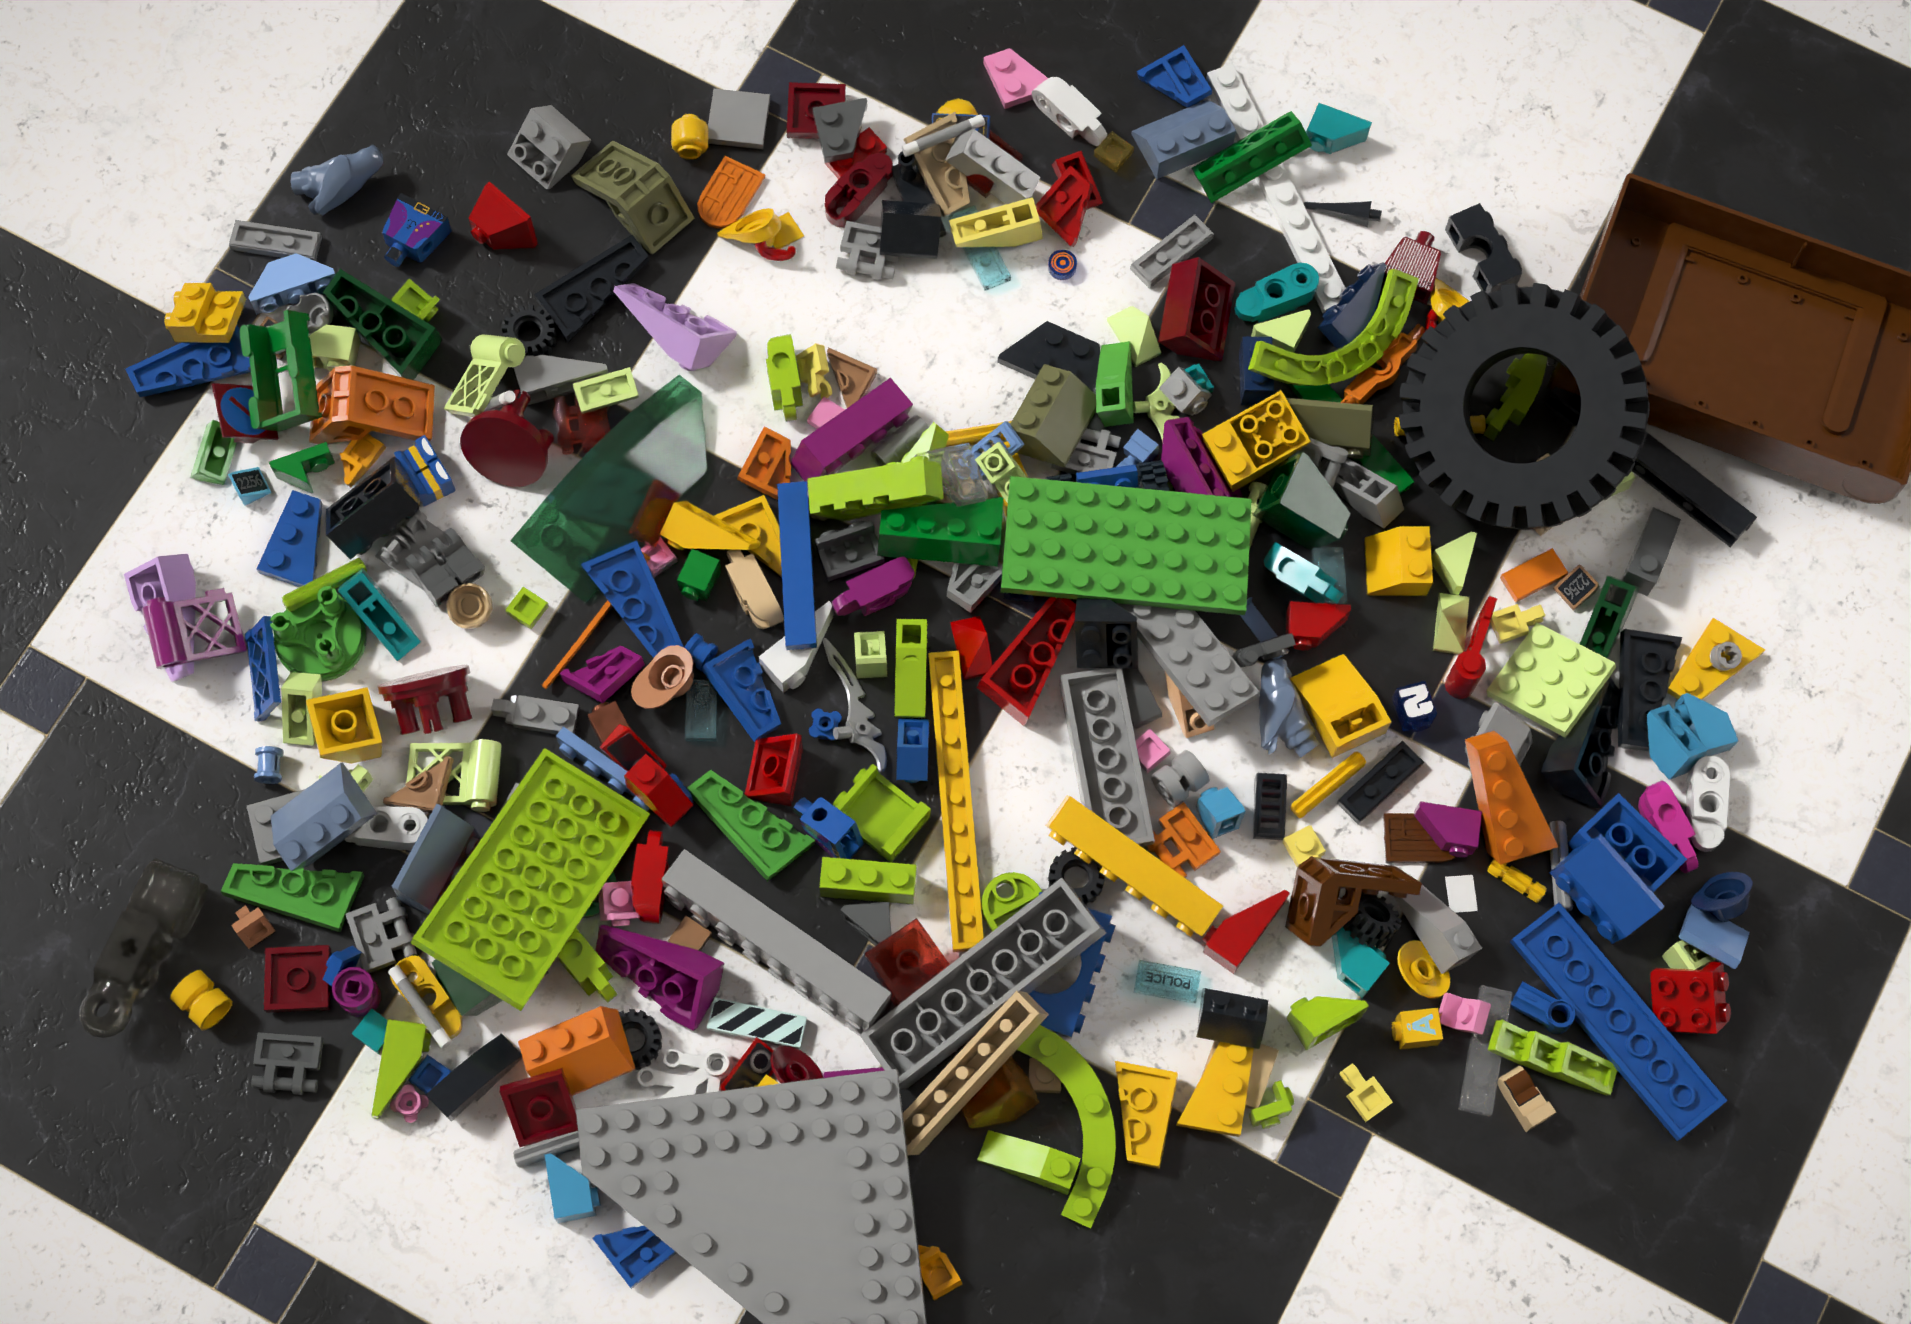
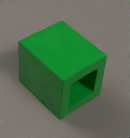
[677,549,721,602]

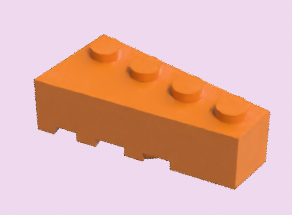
[1465,731,1558,865]

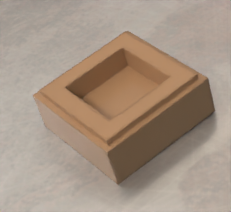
[668,916,712,951]

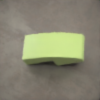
[975,442,1028,504]

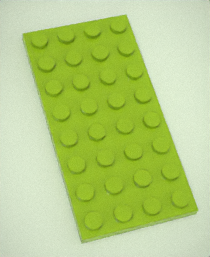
[411,748,650,1011]

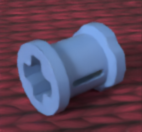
[254,746,284,784]

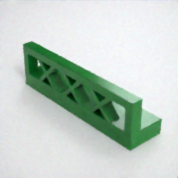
[1191,111,1312,203]

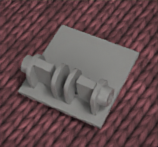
[375,510,450,590]

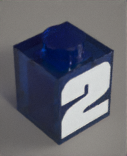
[1392,681,1437,732]

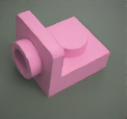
[598,881,640,927]
[1439,993,1491,1035]

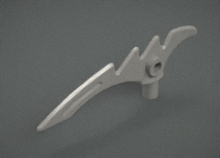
[823,638,887,773]

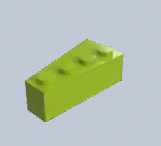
[807,456,944,521]

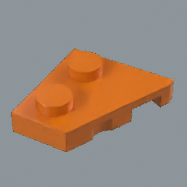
[737,426,791,500]

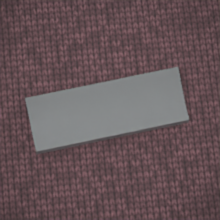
[1059,668,1155,846]

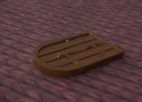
[1383,813,1456,863]

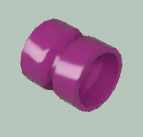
[332,967,381,1017]

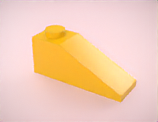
[660,501,761,550]

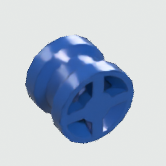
[684,633,718,672]

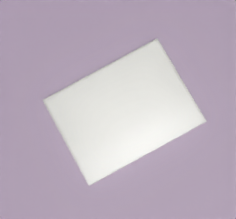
[1445,875,1478,913]

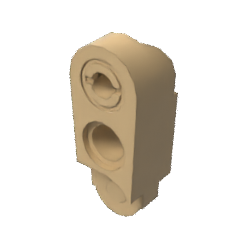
[725,549,784,629]

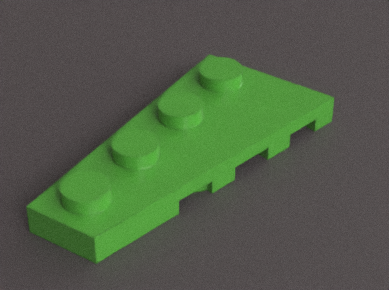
[687,770,815,882]
[221,863,364,932]

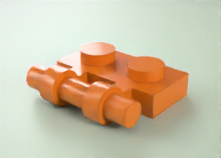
[1147,802,1221,878]

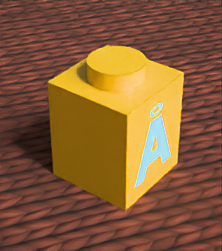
[1392,1008,1443,1049]

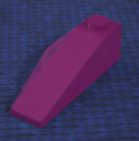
[595,924,725,1031]

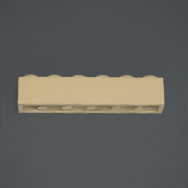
[903,991,1049,1155]

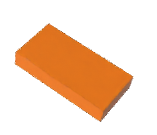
[1500,548,1568,603]

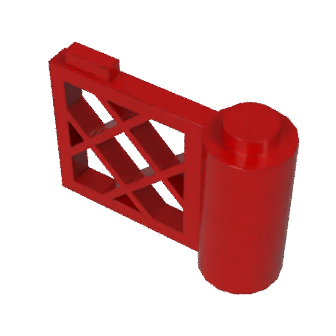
[1445,596,1498,699]

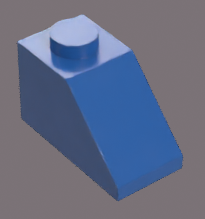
[896,719,929,783]

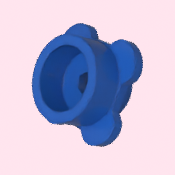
[809,709,842,741]

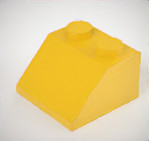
[1364,526,1433,596]
[306,687,382,764]

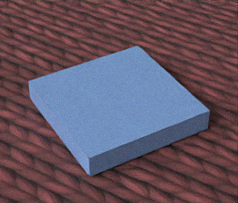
[1679,904,1750,969]

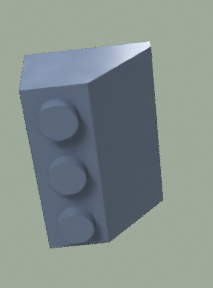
[1131,99,1236,180]
[271,762,377,871]
[392,804,480,915]

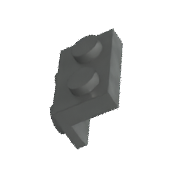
[815,521,885,582]

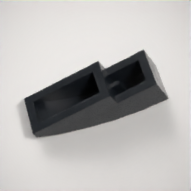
[426,1033,522,1122]

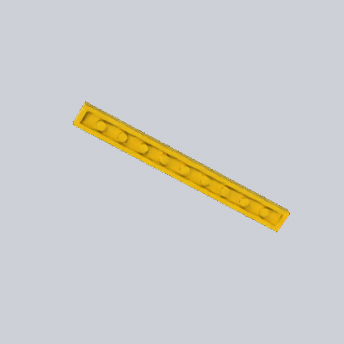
[928,651,984,952]

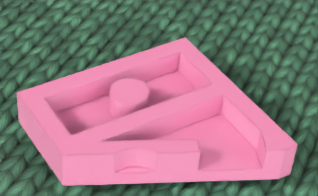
[983,48,1048,109]

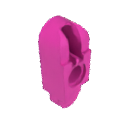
[1638,780,1698,873]

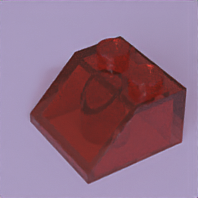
[864,918,950,1007]

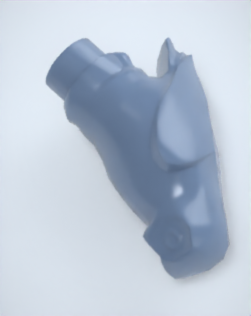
[291,145,384,216]
[1259,658,1320,758]

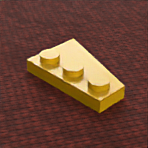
[1667,618,1765,700]
[1176,1042,1254,1137]
[1115,1061,1178,1169]

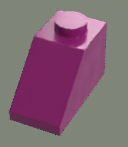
[1414,801,1482,857]

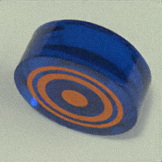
[1048,250,1077,280]

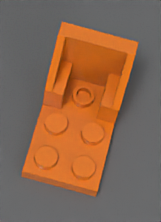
[309,365,435,444]

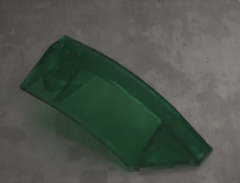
[510,375,709,603]

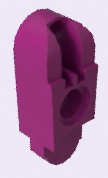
[831,557,915,616]

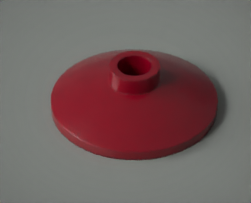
[770,1045,823,1083]

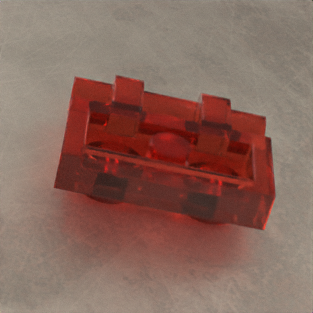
[553,395,613,455]

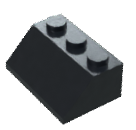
[326,456,420,560]

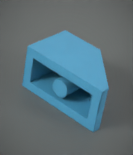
[1647,704,1708,780]
[1196,787,1246,839]
[544,1153,601,1223]

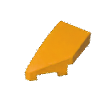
[340,434,386,488]
[918,1245,962,1301]

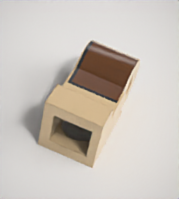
[1497,1066,1556,1132]

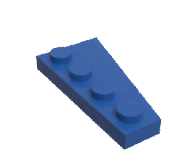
[581,540,683,658]

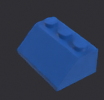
[1567,793,1687,893]
[1549,834,1665,944]

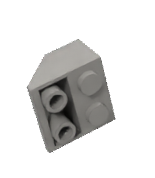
[507,105,591,189]
[1465,702,1533,776]

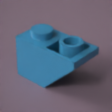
[1674,693,1738,759]

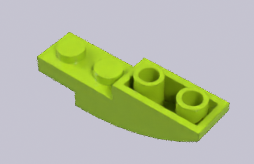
[1484,354,1547,441]

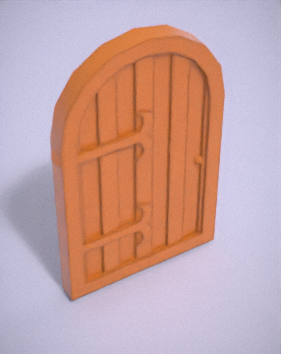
[697,156,765,229]

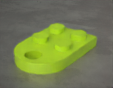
[981,872,1042,932]

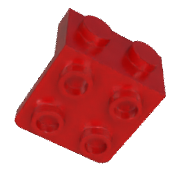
[1650,962,1731,1034]

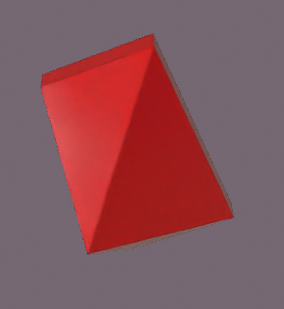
[950,616,992,680]

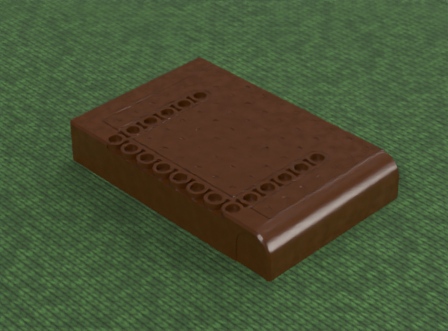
[1547,173,1911,504]

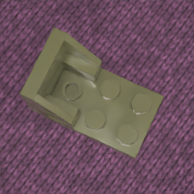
[571,140,695,255]

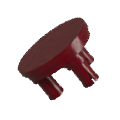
[460,389,554,487]
[377,664,473,735]

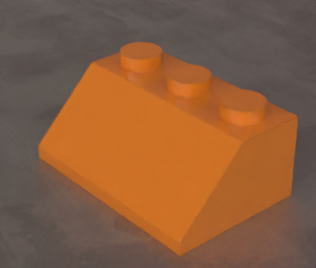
[518,1006,636,1096]

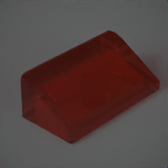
[628,479,680,548]

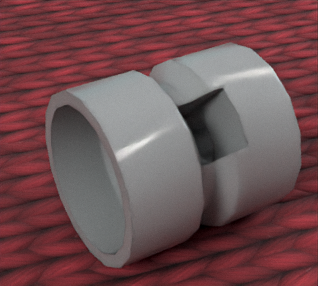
[1151,750,1210,807]

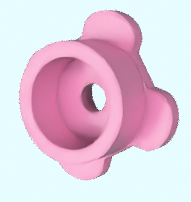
[390,1084,429,1123]

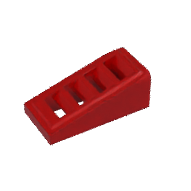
[1052,151,1103,210]

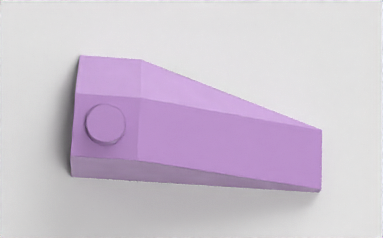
[613,283,737,371]
[124,554,196,682]

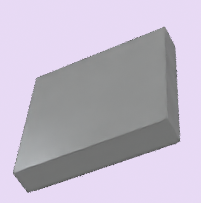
[708,89,770,149]

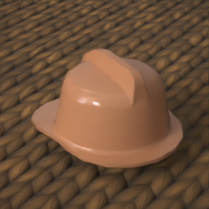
[631,645,694,709]

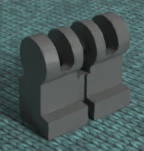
[405,528,485,607]

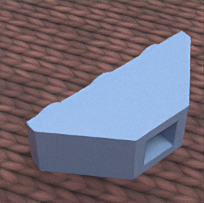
[249,253,336,315]

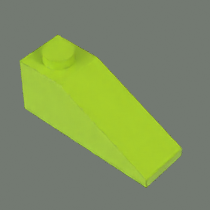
[371,1019,432,1119]
[977,1130,1081,1195]

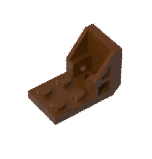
[1285,856,1422,947]

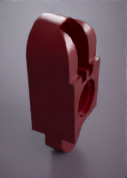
[824,153,893,228]

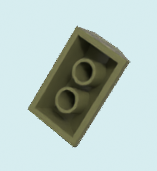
[1010,364,1096,467]
[1286,398,1374,459]

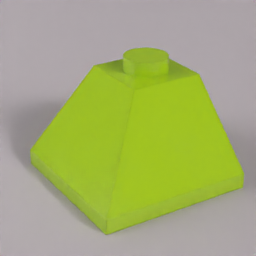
[1286,996,1369,1051]

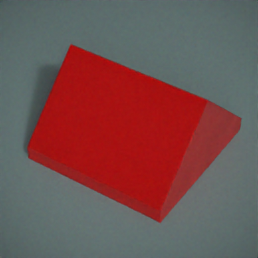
[745,733,803,806]

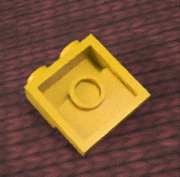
[164,283,247,343]

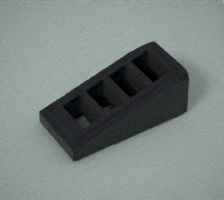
[1253,773,1287,840]

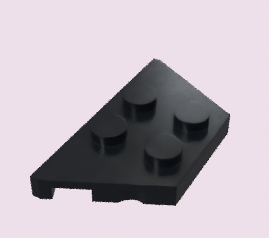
[997,321,1100,394]

